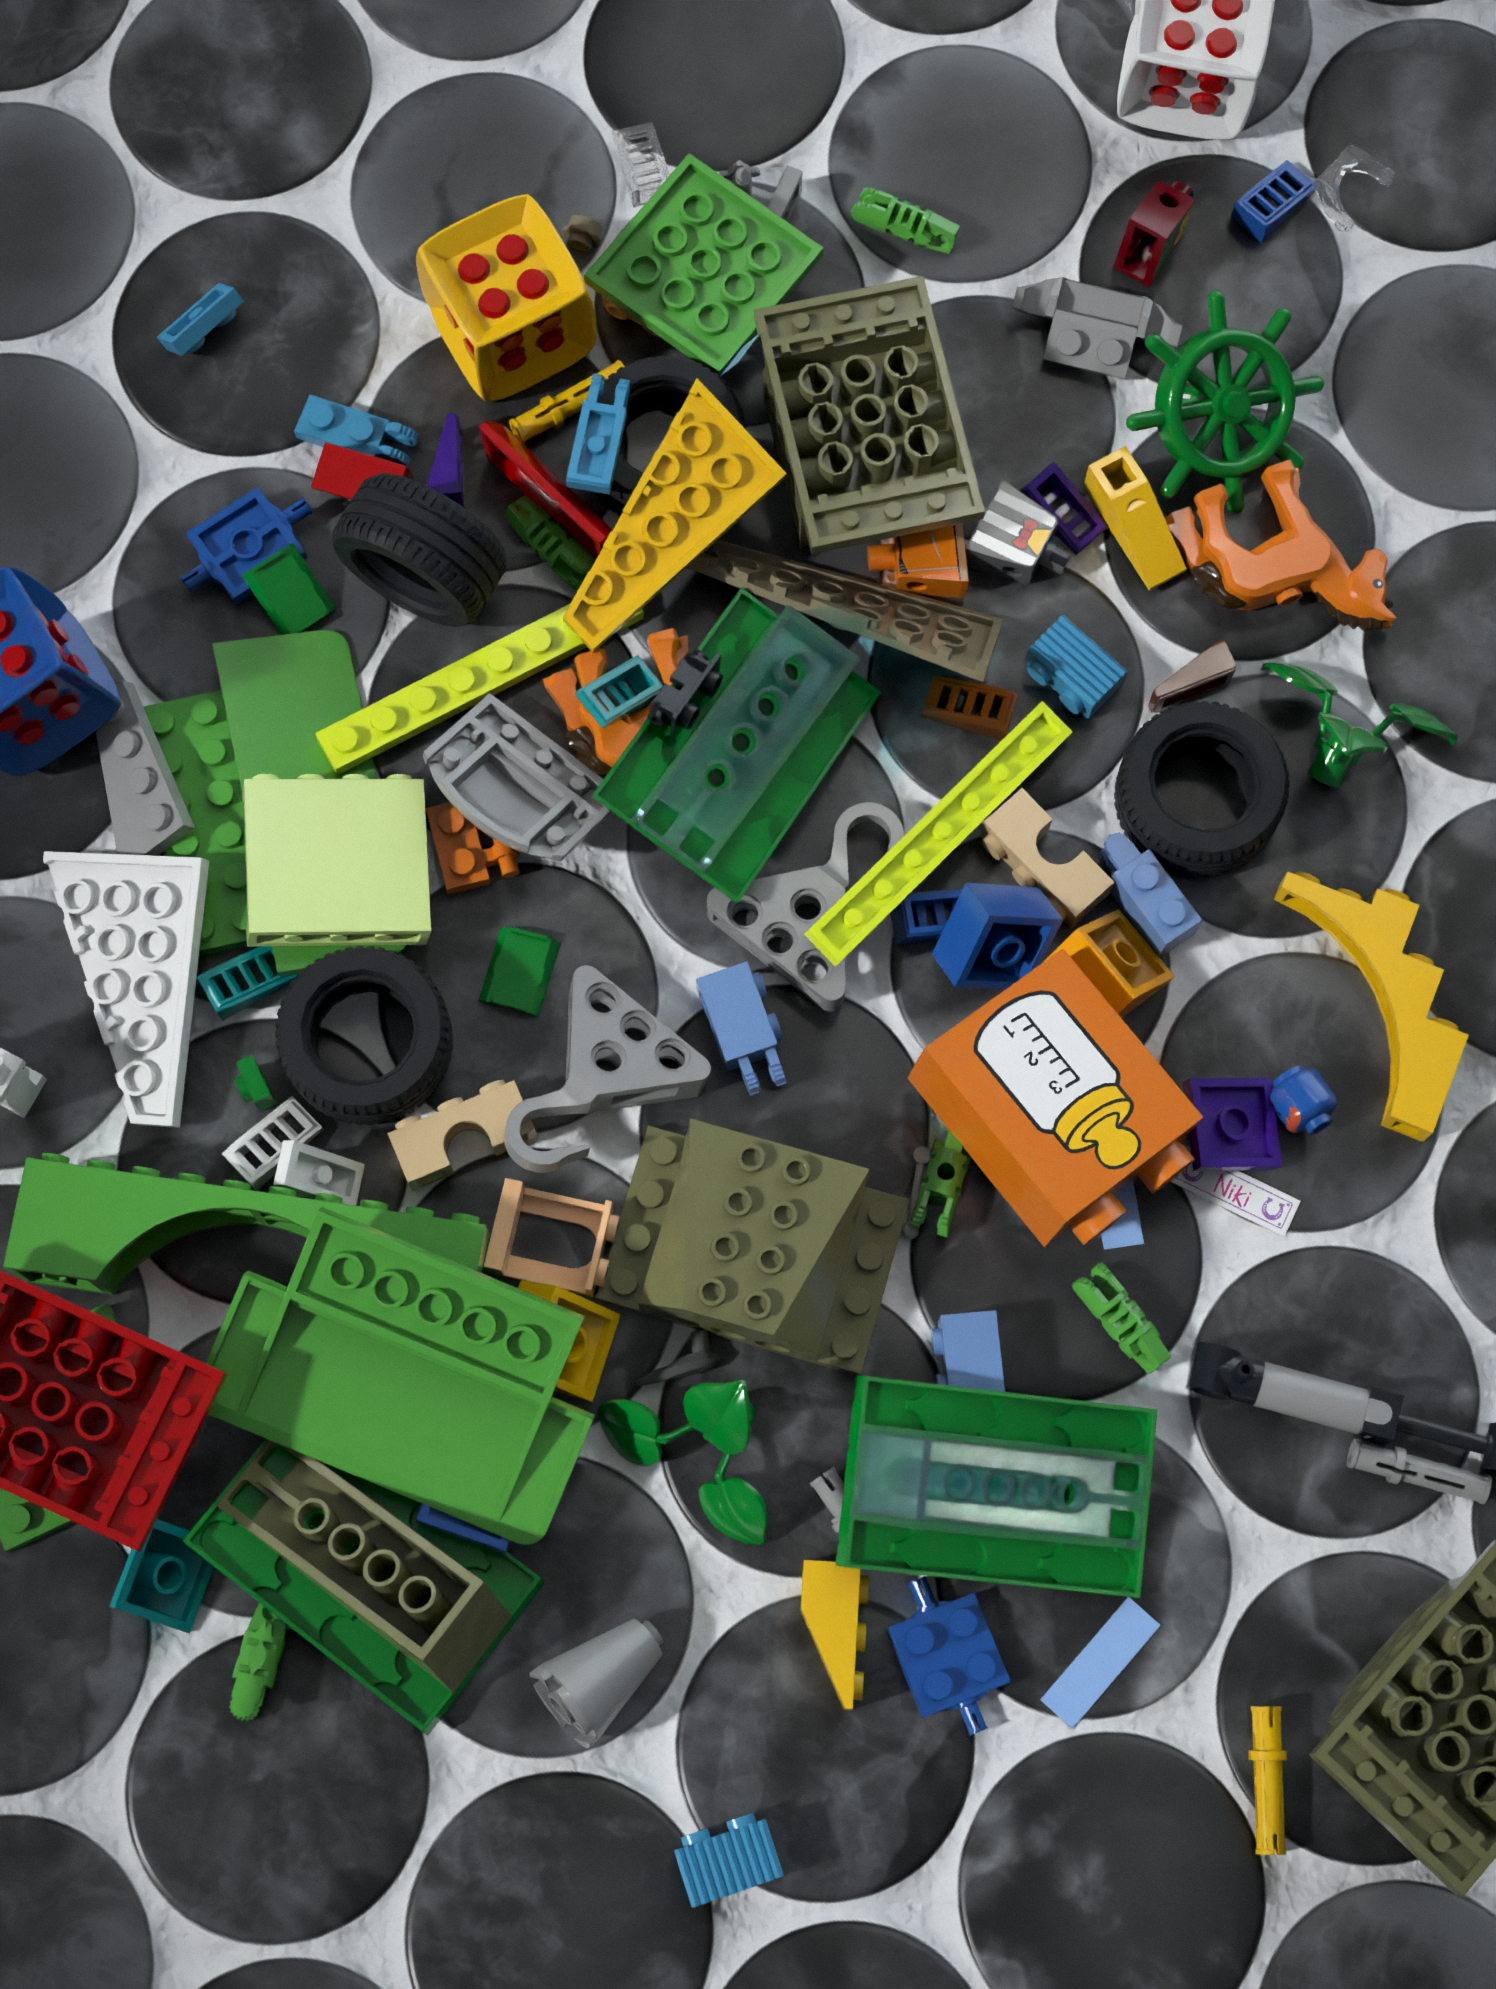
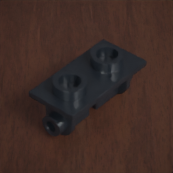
[647,650,723,742]

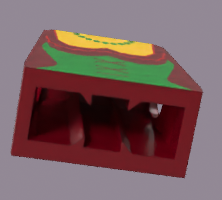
[1113,181,1195,287]

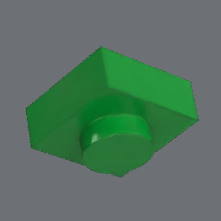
[234,1055,277,1112]

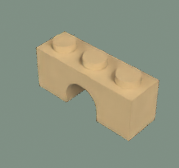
[980,788,1114,929]
[388,1080,538,1191]

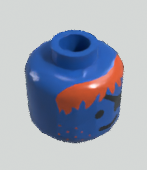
[1270,1065,1338,1135]

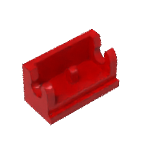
[311,442,413,500]

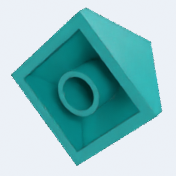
[109,1519,214,1634]

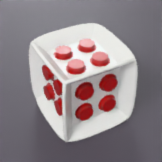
[1117,0,1275,140]

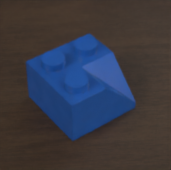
[932,883,1063,990]

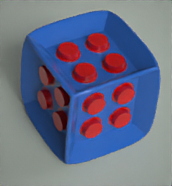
[0,566,121,776]

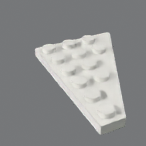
[43,851,209,1128]

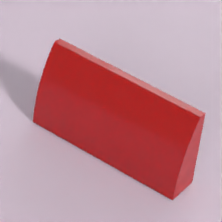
[479,421,613,560]

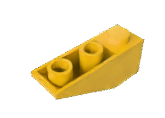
[1083,446,1187,591]
[800,1560,869,1710]

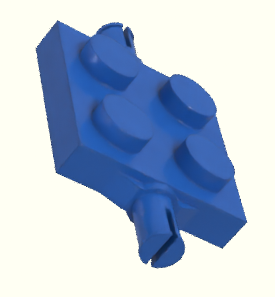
[180,487,313,605]
[886,1576,1011,1736]

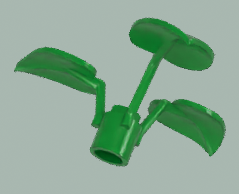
[1260,663,1459,788]
[597,1380,769,1545]

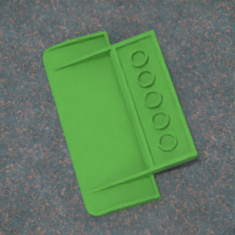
[143,630,407,977]
[206,1207,595,1545]

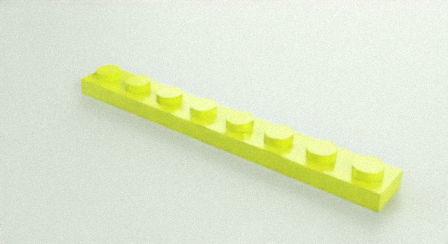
[315,603,644,775]
[804,701,1072,966]

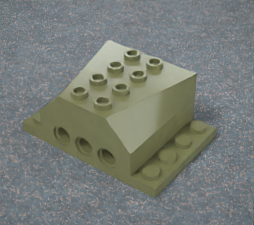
[754,276,985,554]
[596,1118,910,1375]
[1309,1540,1496,1897]

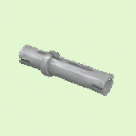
[1347,1438,1492,1505]

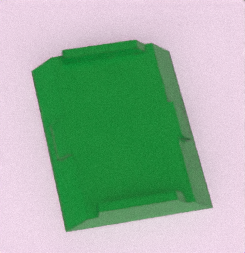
[242,542,336,635]
[478,927,561,1017]

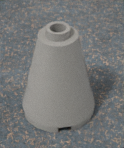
[529,1619,664,1748]

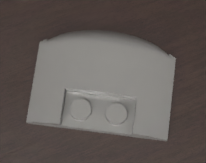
[423,693,612,862]

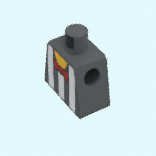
[965,481,1073,584]

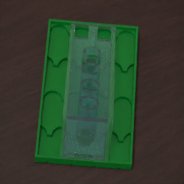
[591,588,881,904]
[835,1375,1158,1598]

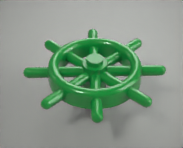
[1126,290,1324,514]

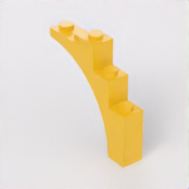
[1274,871,1469,1142]

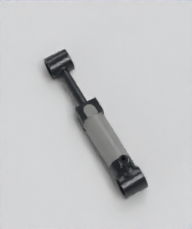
[1186,1342,1496,1476]

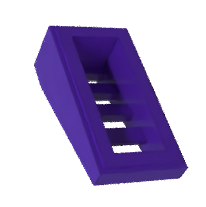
[427,413,464,507]
[1019,461,1108,555]

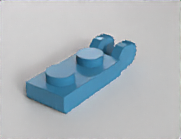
[566,374,630,495]
[294,394,420,467]

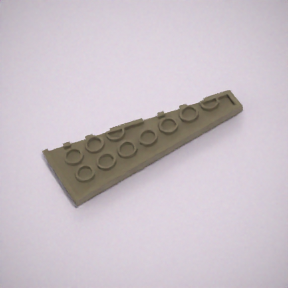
[686,540,1004,681]

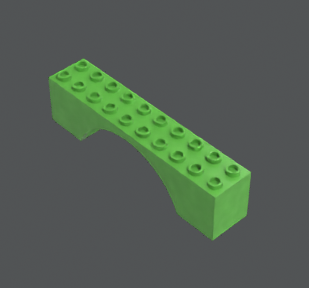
[3,1153,491,1295]

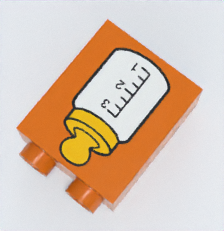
[907,948,1204,1248]

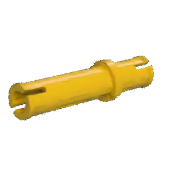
[509,360,625,444]
[1248,1706,1287,1855]

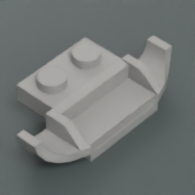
[1012,277,1183,380]

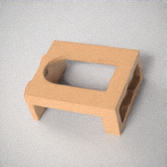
[483,1178,620,1297]

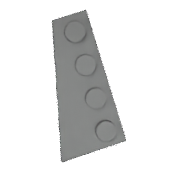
[96,680,195,856]

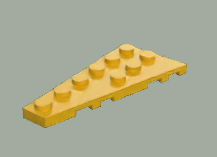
[563,378,787,653]

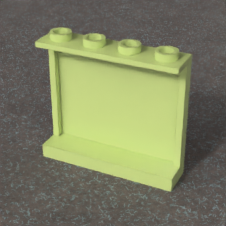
[242,774,431,947]

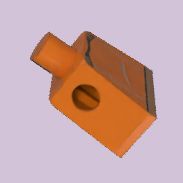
[867,523,969,598]

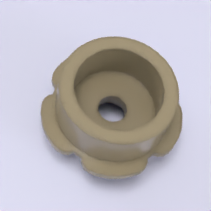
[562,215,602,252]

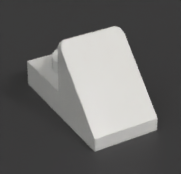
[273,1140,365,1206]

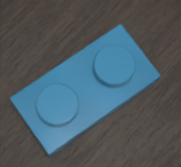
[157,283,244,356]

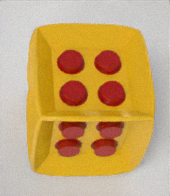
[416,194,596,402]

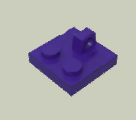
[1182,1078,1282,1171]

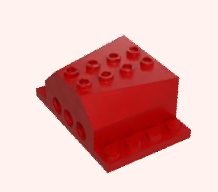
[0,1271,227,1552]

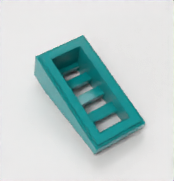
[575,655,663,728]
[197,946,298,1021]

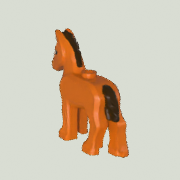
[1164,460,1396,631]
[543,628,689,776]

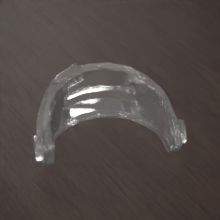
[1314,144,1395,232]

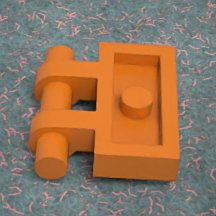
[425,802,520,895]

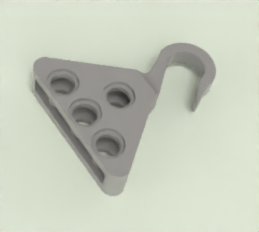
[707,802,904,1012]
[504,965,711,1173]

